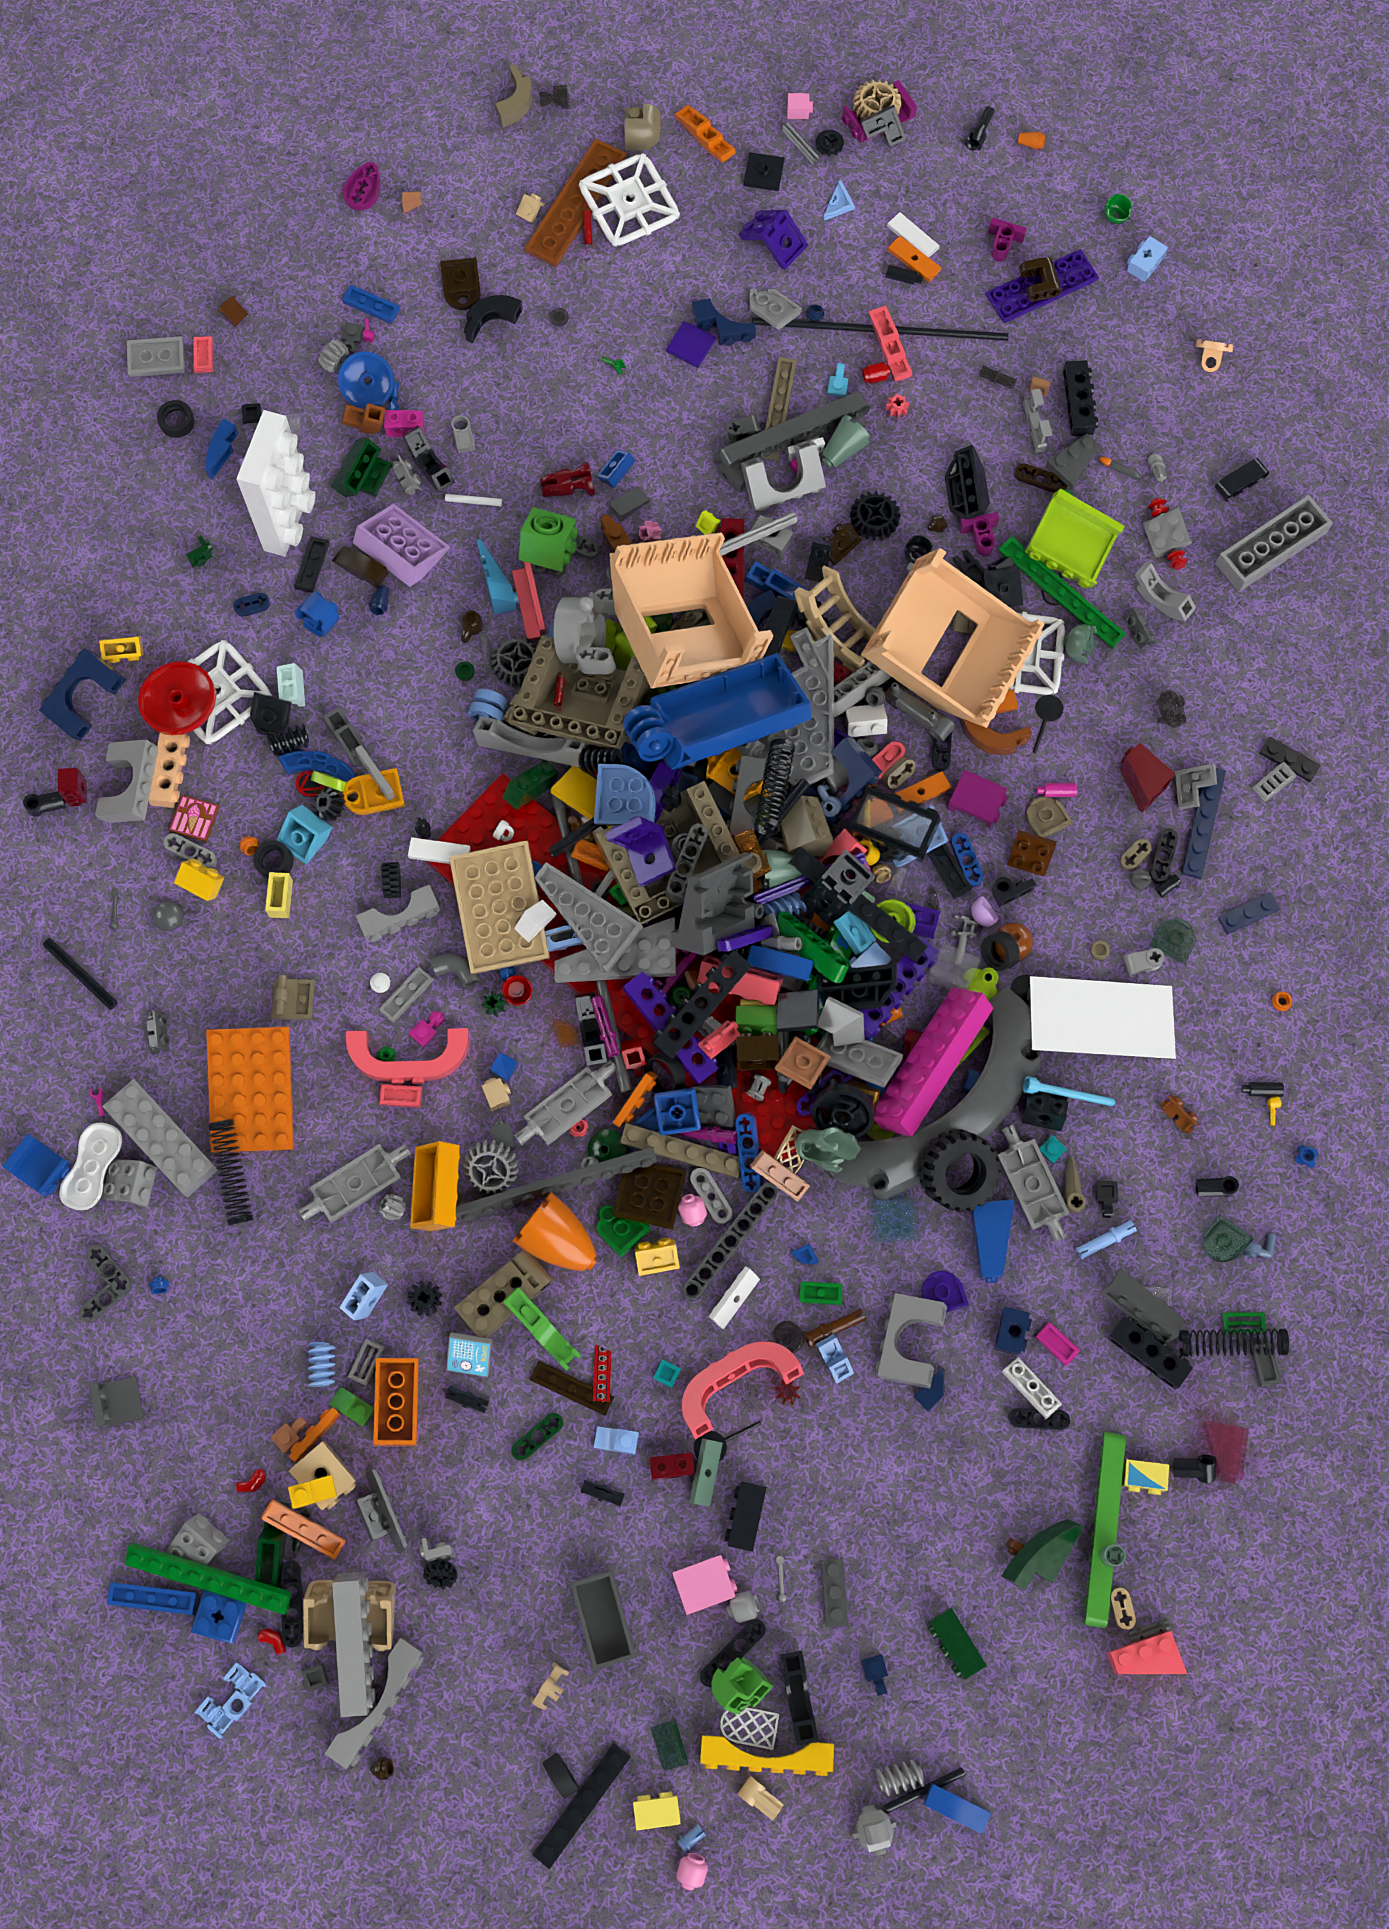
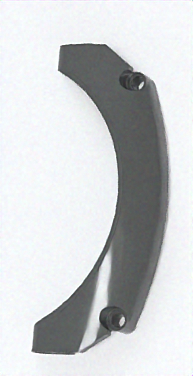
[824,987,1042,1201]

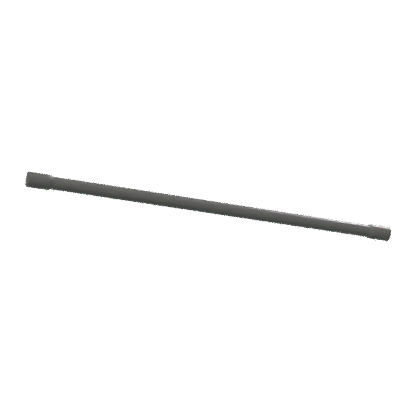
[550,793,633,1094]

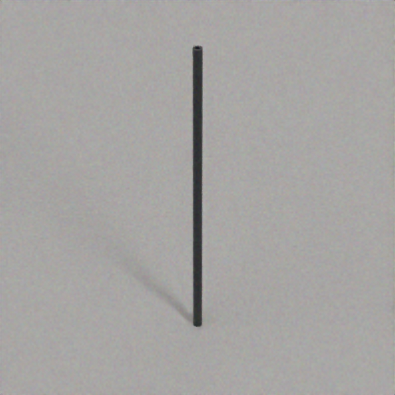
[752,317,1009,341]

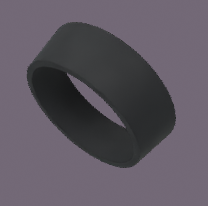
[644,1052,686,1093]

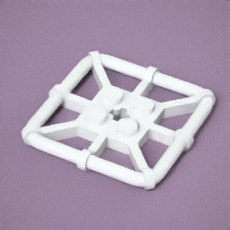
[579,153,680,247]
[1009,611,1065,695]
[188,640,272,744]

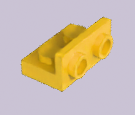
[634,1238,680,1276]

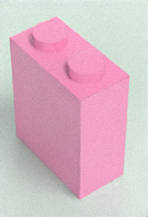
[672,1555,738,1615]

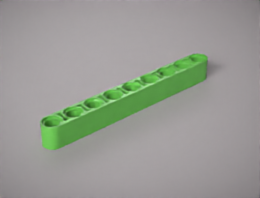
[1083,1432,1126,1628]

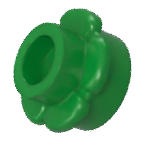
[376,1046,396,1062]

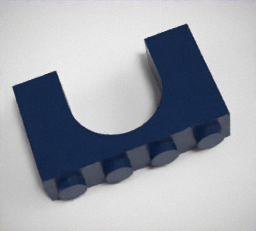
[39,648,127,740]
[803,737,882,826]

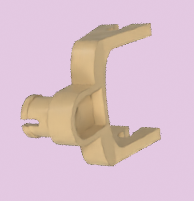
[529,1662,569,1710]

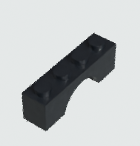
[779,1650,819,1746]

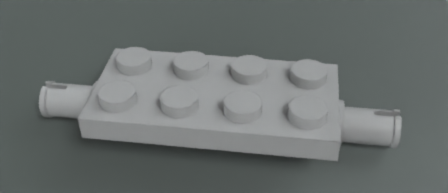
[513,1060,617,1146]
[997,1125,1070,1242]
[298,1144,411,1223]

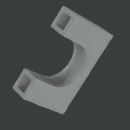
[740,440,826,511]
[95,740,158,823]
[876,1293,947,1389]

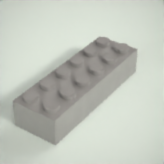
[1215,495,1333,592]
[102,1079,218,1198]
[332,1572,376,1717]

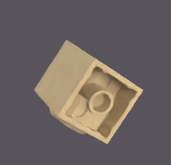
[289,1440,357,1510]

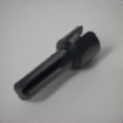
[965,106,995,151]

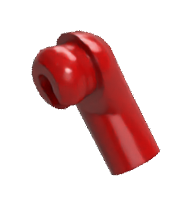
[236,1469,266,1492]
[257,1628,287,1656]

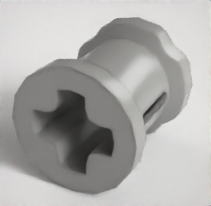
[746,1074,771,1101]

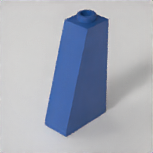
[971,1199,1014,1283]

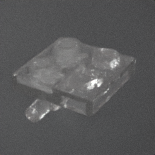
[928,943,981,990]

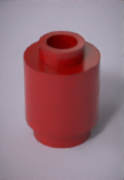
[862,362,890,384]

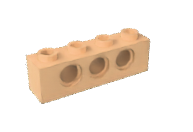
[149,733,190,808]

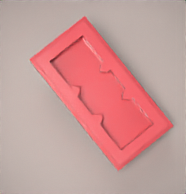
[193,336,213,373]
[379,1084,422,1108]

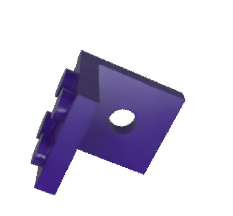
[738,209,808,269]
[605,816,677,887]

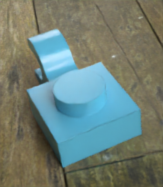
[827,363,848,397]

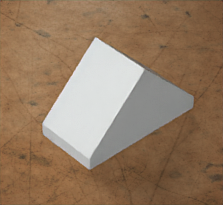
[514,900,557,943]

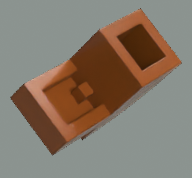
[341,403,385,434]

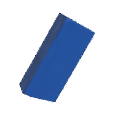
[596,449,635,488]

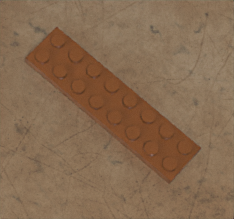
[524,138,627,268]

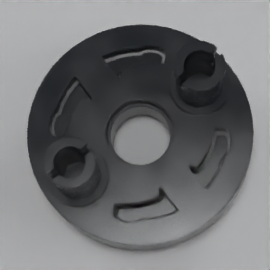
[812,1079,875,1139]

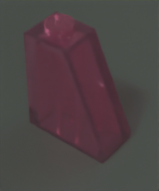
[1202,1421,1249,1484]

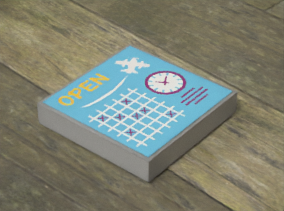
[446,1333,492,1377]

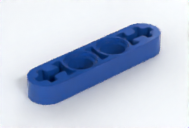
[736,1112,763,1193]

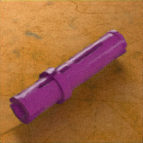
[590,996,620,1057]
[677,1126,737,1144]

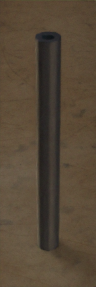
[883,1767,966,1814]

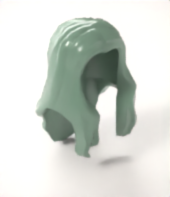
[796,1127,861,1173]

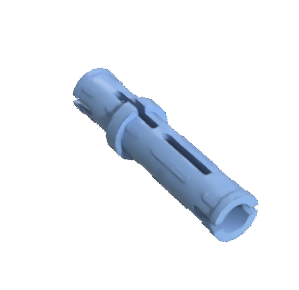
[1076,1220,1137,1260]

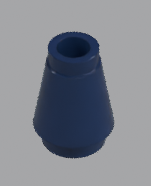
[369,585,389,615]

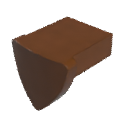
[217,295,248,327]

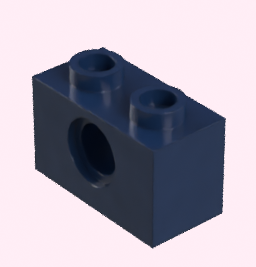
[994,1307,1032,1356]

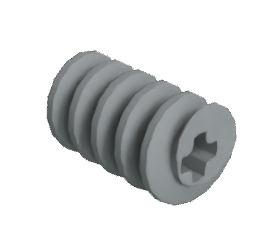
[876,1759,924,1796]

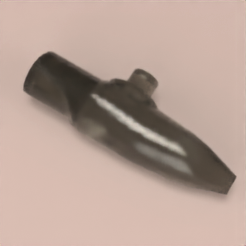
[927,885,941,913]

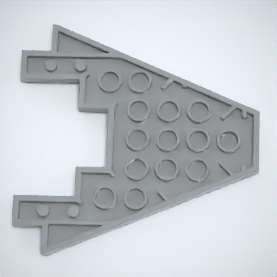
[758,627,834,787]

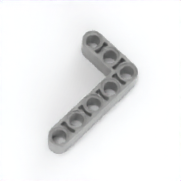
[834,661,891,717]

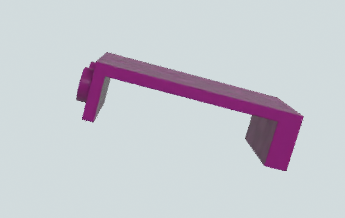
[842,80,917,143]

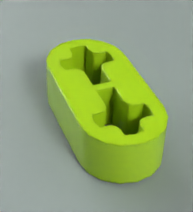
[311,770,347,791]

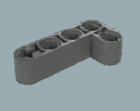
[665,824,708,905]

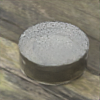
[550,308,569,327]

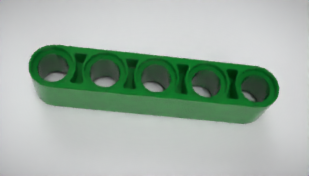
[776,912,850,983]

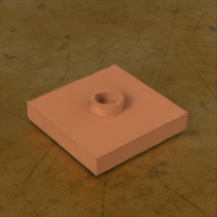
[775,1036,831,1090]

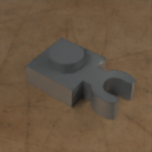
[341,322,364,354]

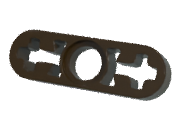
[1015,463,1067,493]

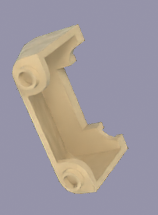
[303,1580,395,1651]

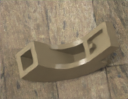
[495,64,532,127]

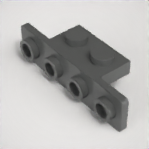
[355,1468,408,1554]

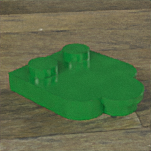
[596,1205,651,1258]

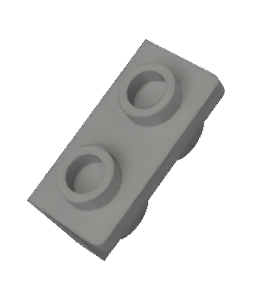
[419,1537,456,1562]

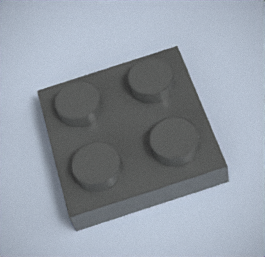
[691,1084,736,1127]

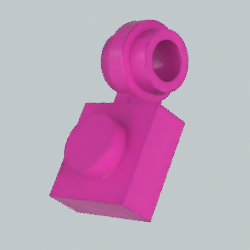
[408,1010,445,1048]

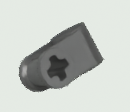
[725,415,762,444]

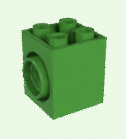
[519,507,578,572]

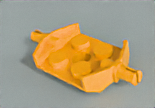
[706,748,774,801]

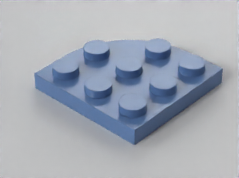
[594,764,655,825]

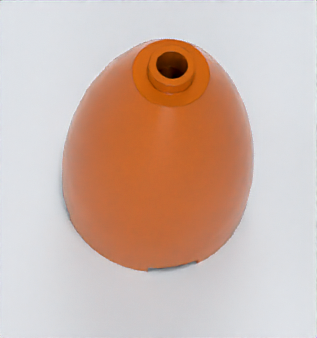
[512,1192,597,1271]

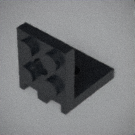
[800,849,876,926]

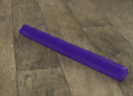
[753,852,866,905]

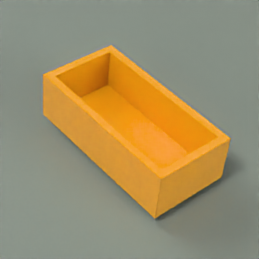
[410,1141,460,1231]

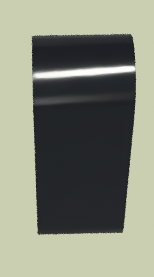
[1215,458,1270,502]

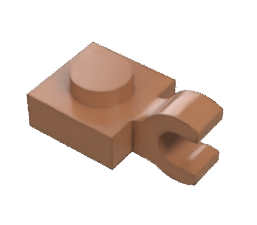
[270,1417,308,1453]

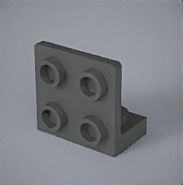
[89,1377,144,1428]

